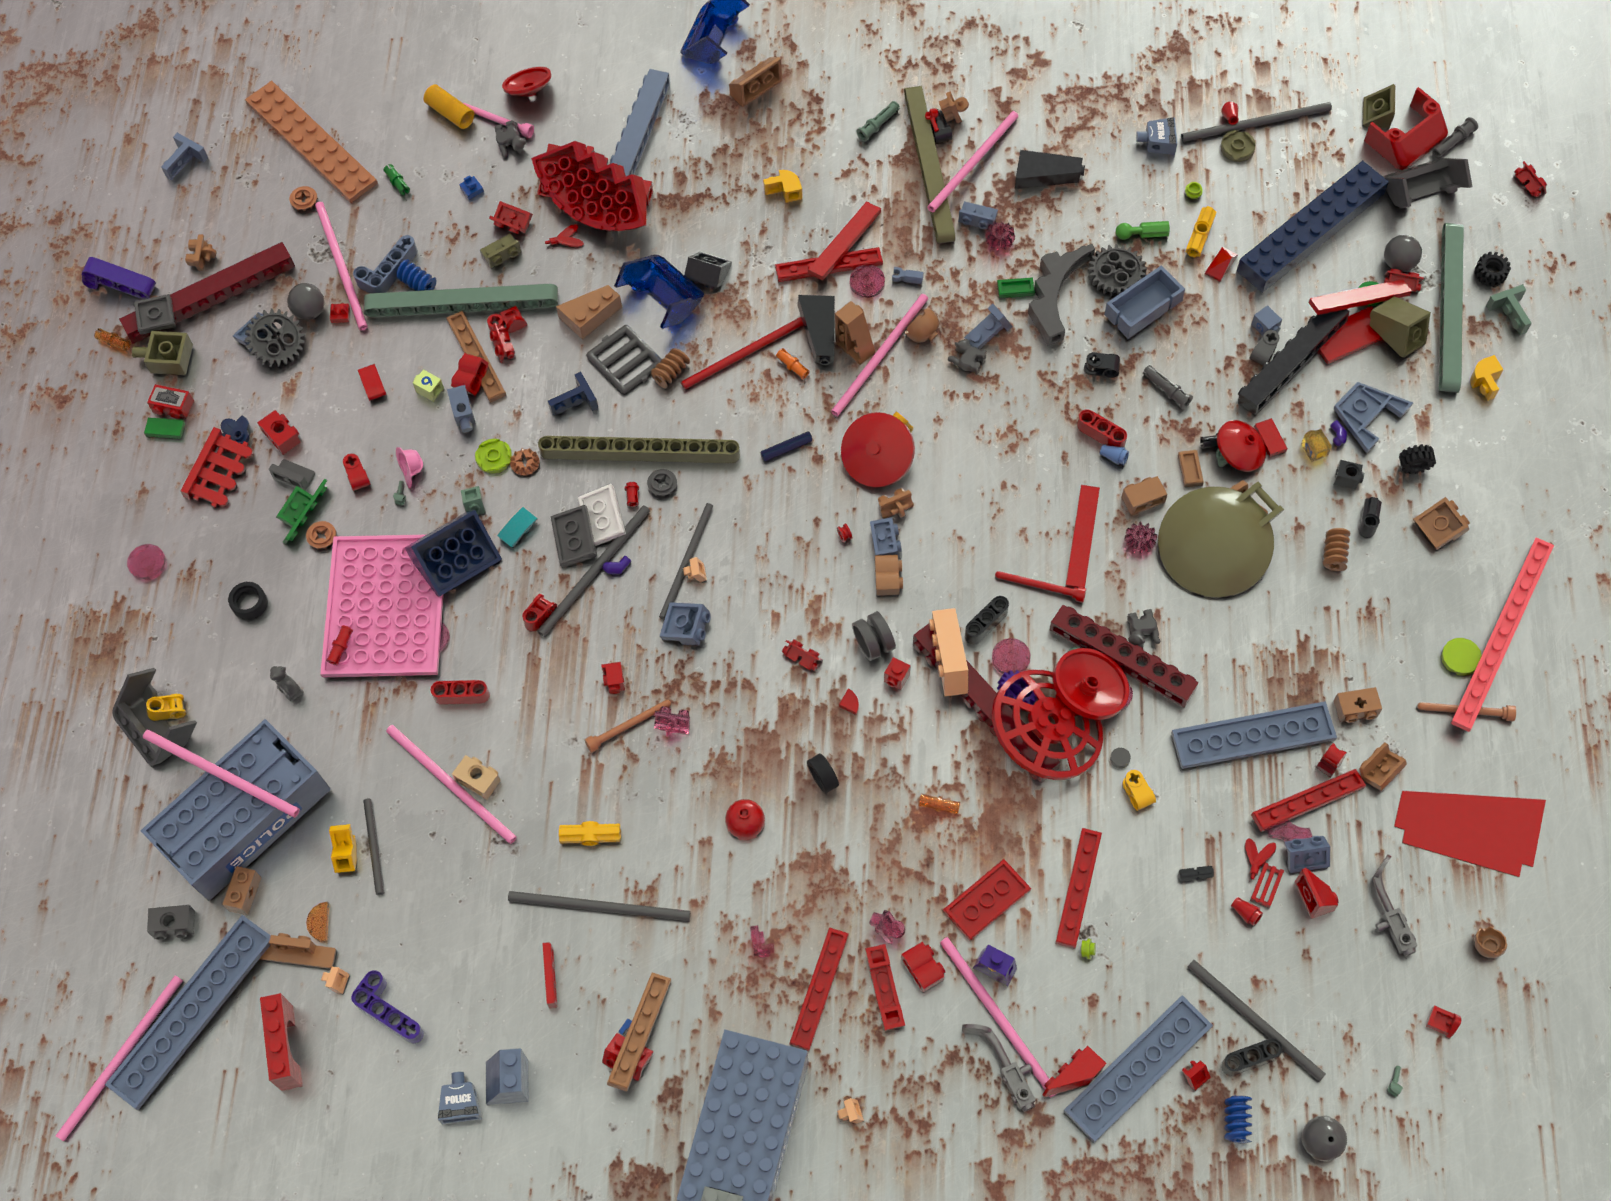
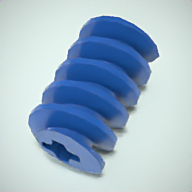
[397,259,437,291]
[1224,1096,1252,1143]

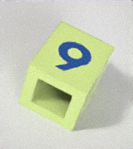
[413,369,444,402]

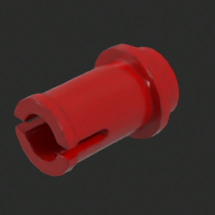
[624,482,639,507]

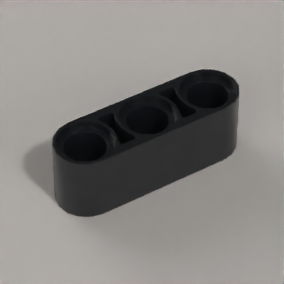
[965,596,1009,645]
[1221,1038,1283,1076]

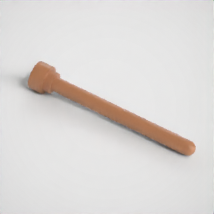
[584,700,671,753]
[1417,702,1516,722]

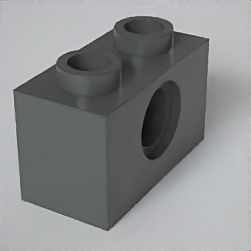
[147,905,195,940]

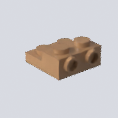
[1414,497,1470,550]

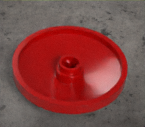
[841,412,915,487]
[1053,648,1129,720]

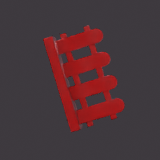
[181,427,253,508]

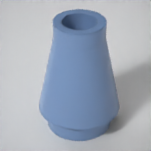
[1100,444,1129,465]

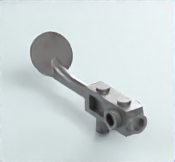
[1372,854,1418,956]
[962,1024,1036,1112]

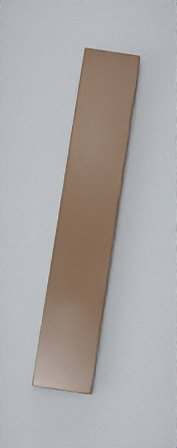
[446,310,507,403]
[607,972,671,1092]

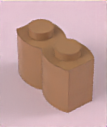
[875,555,903,596]

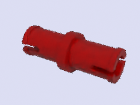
[326,625,353,665]

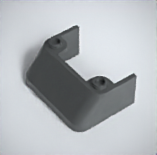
[1383,158,1473,208]
[112,668,197,766]

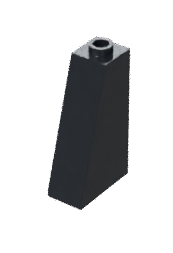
[1015,150,1085,189]
[797,295,835,365]

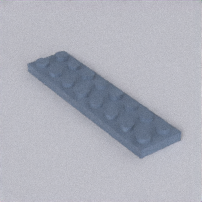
[1171,701,1337,769]
[1064,995,1213,1143]

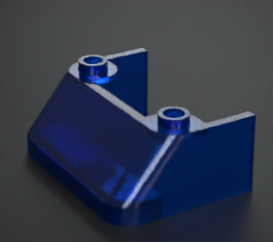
[680,0,750,64]
[614,255,704,329]

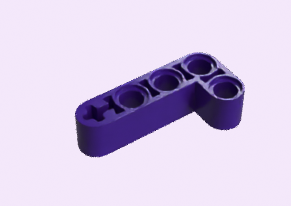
[81,257,156,299]
[351,970,424,1044]

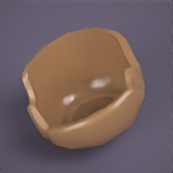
[1474,926,1507,958]

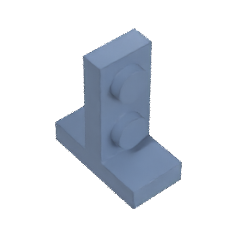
[161,132,208,180]
[964,304,1012,350]

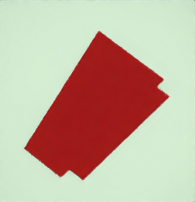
[1394,791,1546,877]

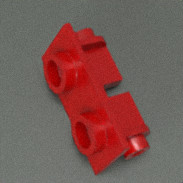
[1514,161,1547,197]
[1384,269,1424,292]
[490,323,515,363]
[782,639,823,671]

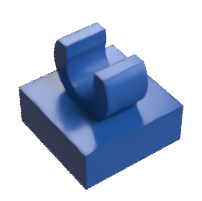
[459,175,484,200]

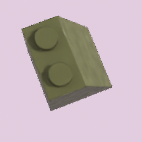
[1370,296,1431,358]

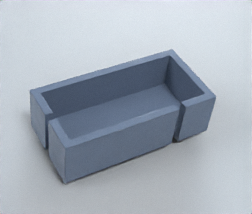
[1104,265,1185,339]

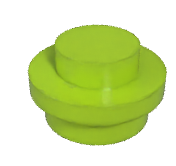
[1185,182,1203,199]
[1081,938,1096,959]

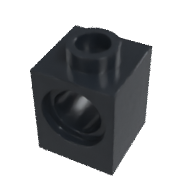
[1333,460,1365,490]

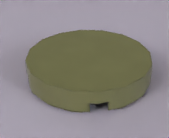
[1220,130,1256,162]

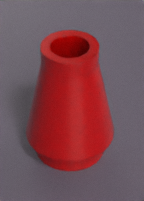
[1221,102,1239,125]
[1231,897,1263,926]

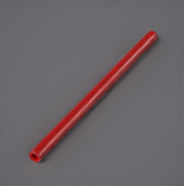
[681,317,803,390]

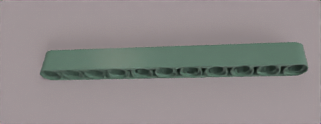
[1439,223,1464,393]
[364,284,558,317]

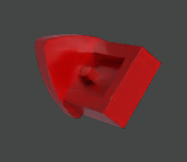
[500,306,527,333]
[1426,1005,1461,1038]

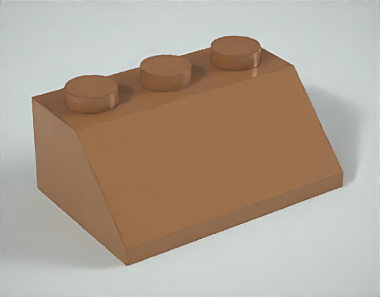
[729,57,782,107]

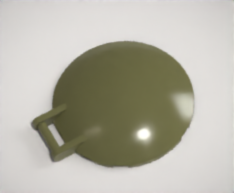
[1158,482,1284,598]

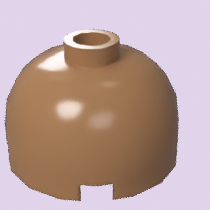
[904,307,939,343]

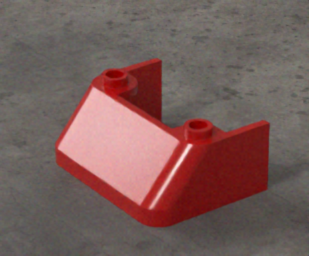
[1364,87,1448,170]

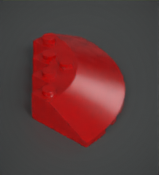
[531,141,646,231]

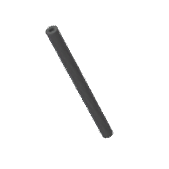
[363,798,384,895]

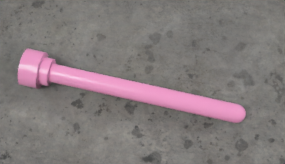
[463,103,534,138]

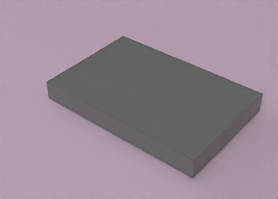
[550,505,597,568]

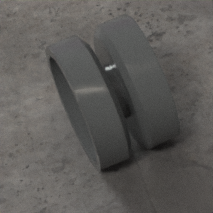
[852,611,896,661]

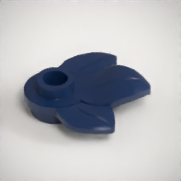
[221,415,250,444]

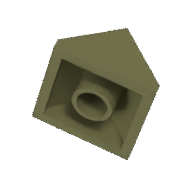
[1363,84,1396,129]

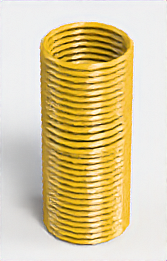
[423,84,475,129]

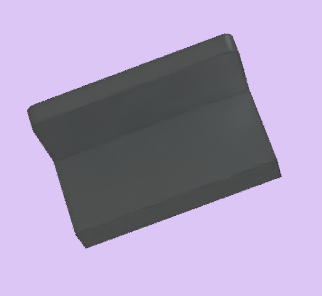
[268,459,315,490]

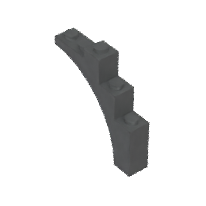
[1028,244,1095,346]

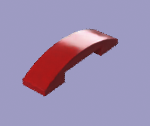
[865,944,905,1031]

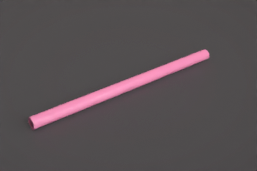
[927,111,1018,212]
[315,202,368,330]
[831,294,928,417]
[386,725,517,844]
[143,730,300,818]
[940,937,1056,1098]
[55,975,183,1141]

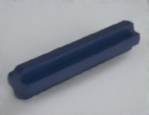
[760,431,812,461]

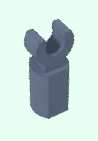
[892,267,924,285]

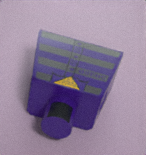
[973,945,1017,987]

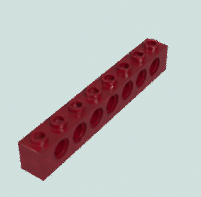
[1049,605,1199,708]

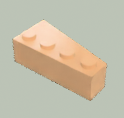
[929,608,968,696]

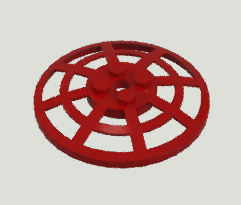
[992,670,1103,780]

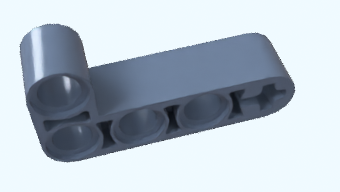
[353,235,418,293]

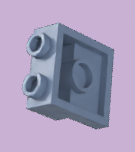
[659,602,711,645]

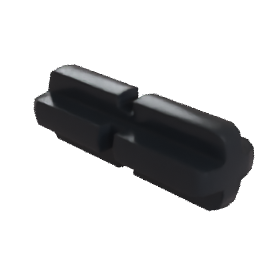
[1178,866,1214,881]

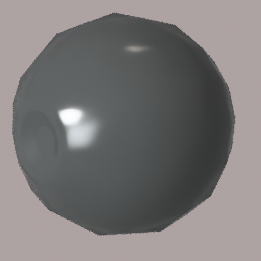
[1384,235,1422,272]
[287,283,325,320]
[1301,1116,1347,1161]

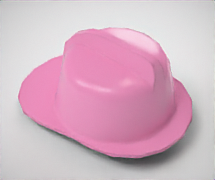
[396,447,423,488]

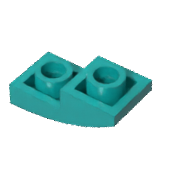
[497,507,538,547]

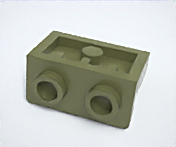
[480,234,522,268]

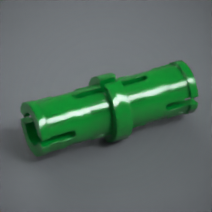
[383,164,410,196]

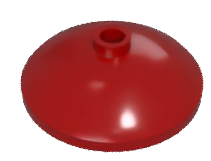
[502,67,552,97]
[1217,420,1266,472]

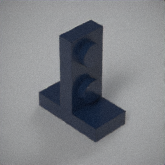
[548,372,598,415]

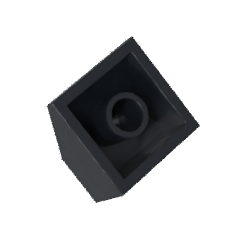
[684,252,732,289]

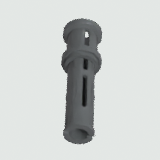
[1432,117,1479,158]
[1143,365,1193,409]

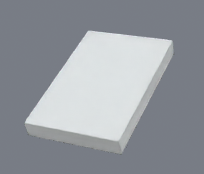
[578,484,626,546]

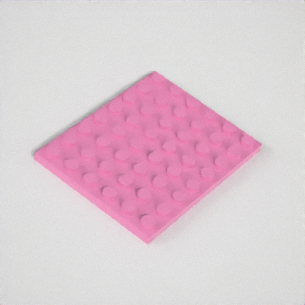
[320,534,444,677]

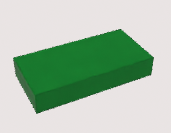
[997,277,1035,298]
[144,417,185,439]

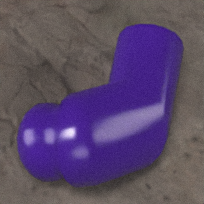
[1330,420,1347,447]
[603,556,631,574]

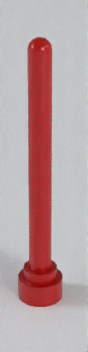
[995,571,1087,603]

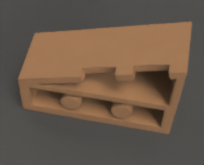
[556,285,622,340]
[835,301,876,365]

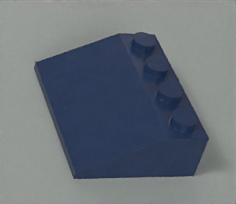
[405,510,502,597]

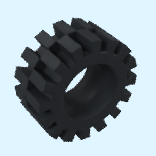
[1474,252,1511,287]
[1399,444,1436,474]

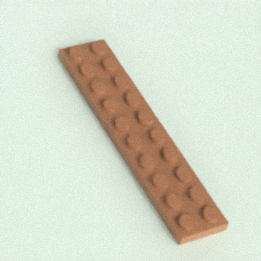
[245,80,378,203]

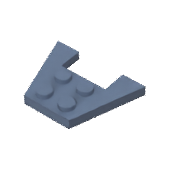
[1333,382,1413,454]

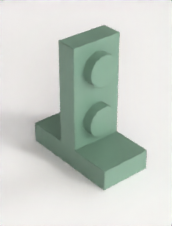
[1486,284,1532,335]

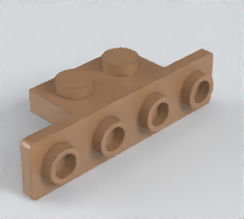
[259,933,336,969]

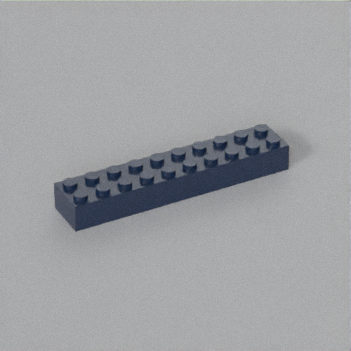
[1237,160,1389,293]

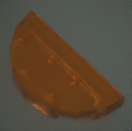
[306,901,329,943]

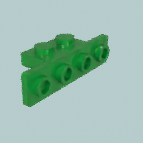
[276,479,328,544]

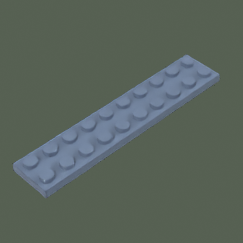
[105,915,271,1110]

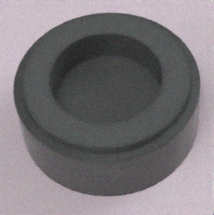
[1110,748,1131,769]

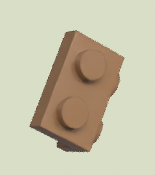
[1360,742,1407,791]

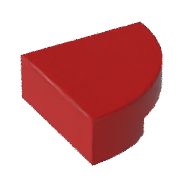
[839,688,859,715]

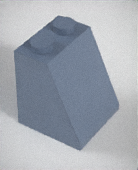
[486,1048,529,1105]

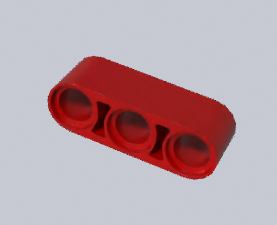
[1077,409,1127,447]
[430,680,490,705]

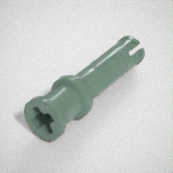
[856,101,900,142]

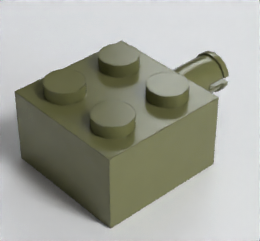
[132,331,193,375]

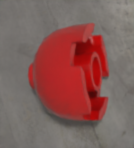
[725,799,765,840]

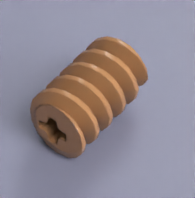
[651,348,690,388]
[1323,528,1351,572]

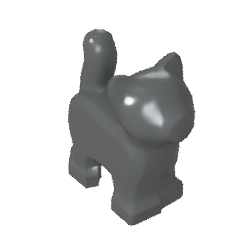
[495,120,526,158]
[948,339,987,374]
[1127,609,1161,648]
[270,666,304,701]

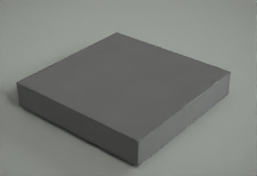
[134,294,176,335]

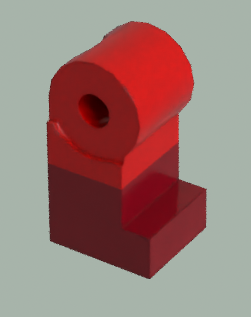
[1316,743,1347,778]

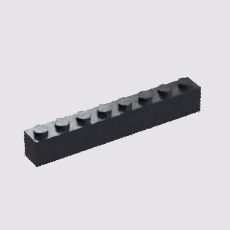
[1238,309,1350,415]

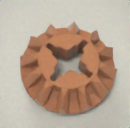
[289,186,318,211]
[510,448,540,476]
[306,521,336,549]

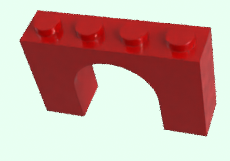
[260,993,303,1091]

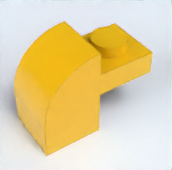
[763,170,802,203]
[1470,355,1504,401]
[329,824,357,873]

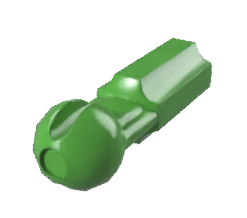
[1116,221,1170,240]

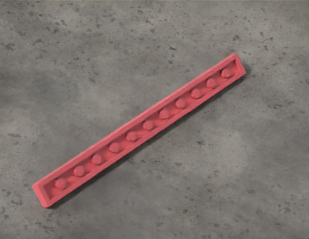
[1451,538,1554,732]

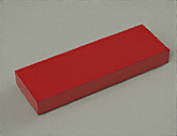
[542,942,558,1009]

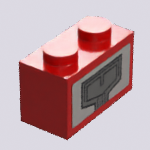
[147,384,194,419]

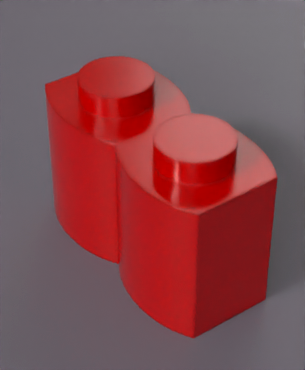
[451,353,489,396]
[901,942,946,992]

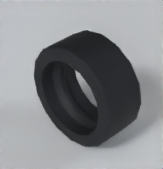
[228,581,268,620]
[807,753,839,794]

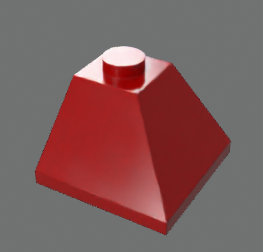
[1295,868,1339,919]

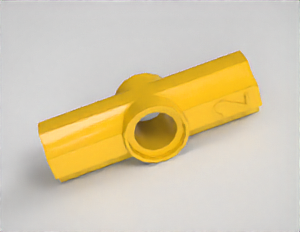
[1185,206,1217,258]
[559,821,621,846]

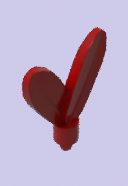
[545,224,584,248]
[1245,838,1276,879]

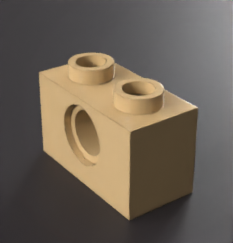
[452,755,501,800]

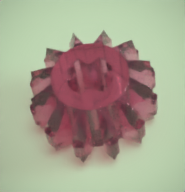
[985,220,1015,251]
[1124,521,1157,554]

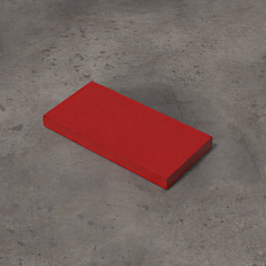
[1318,306,1384,365]
[943,859,1031,941]

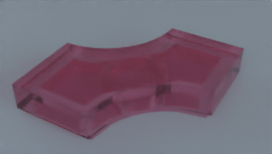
[1267,821,1313,841]

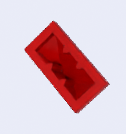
[1205,247,1238,282]

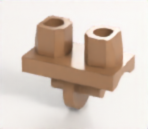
[939,91,969,124]
[185,234,217,271]
[878,488,914,519]

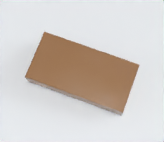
[1178,450,1204,487]

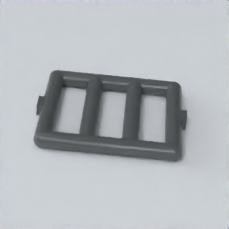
[586,325,661,394]

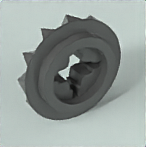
[647,469,677,497]

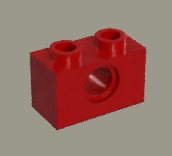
[257,410,301,455]

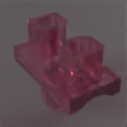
[654,706,690,738]
[869,910,906,944]

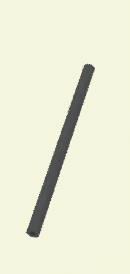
[659,503,713,620]

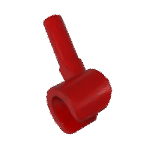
[925,108,939,132]

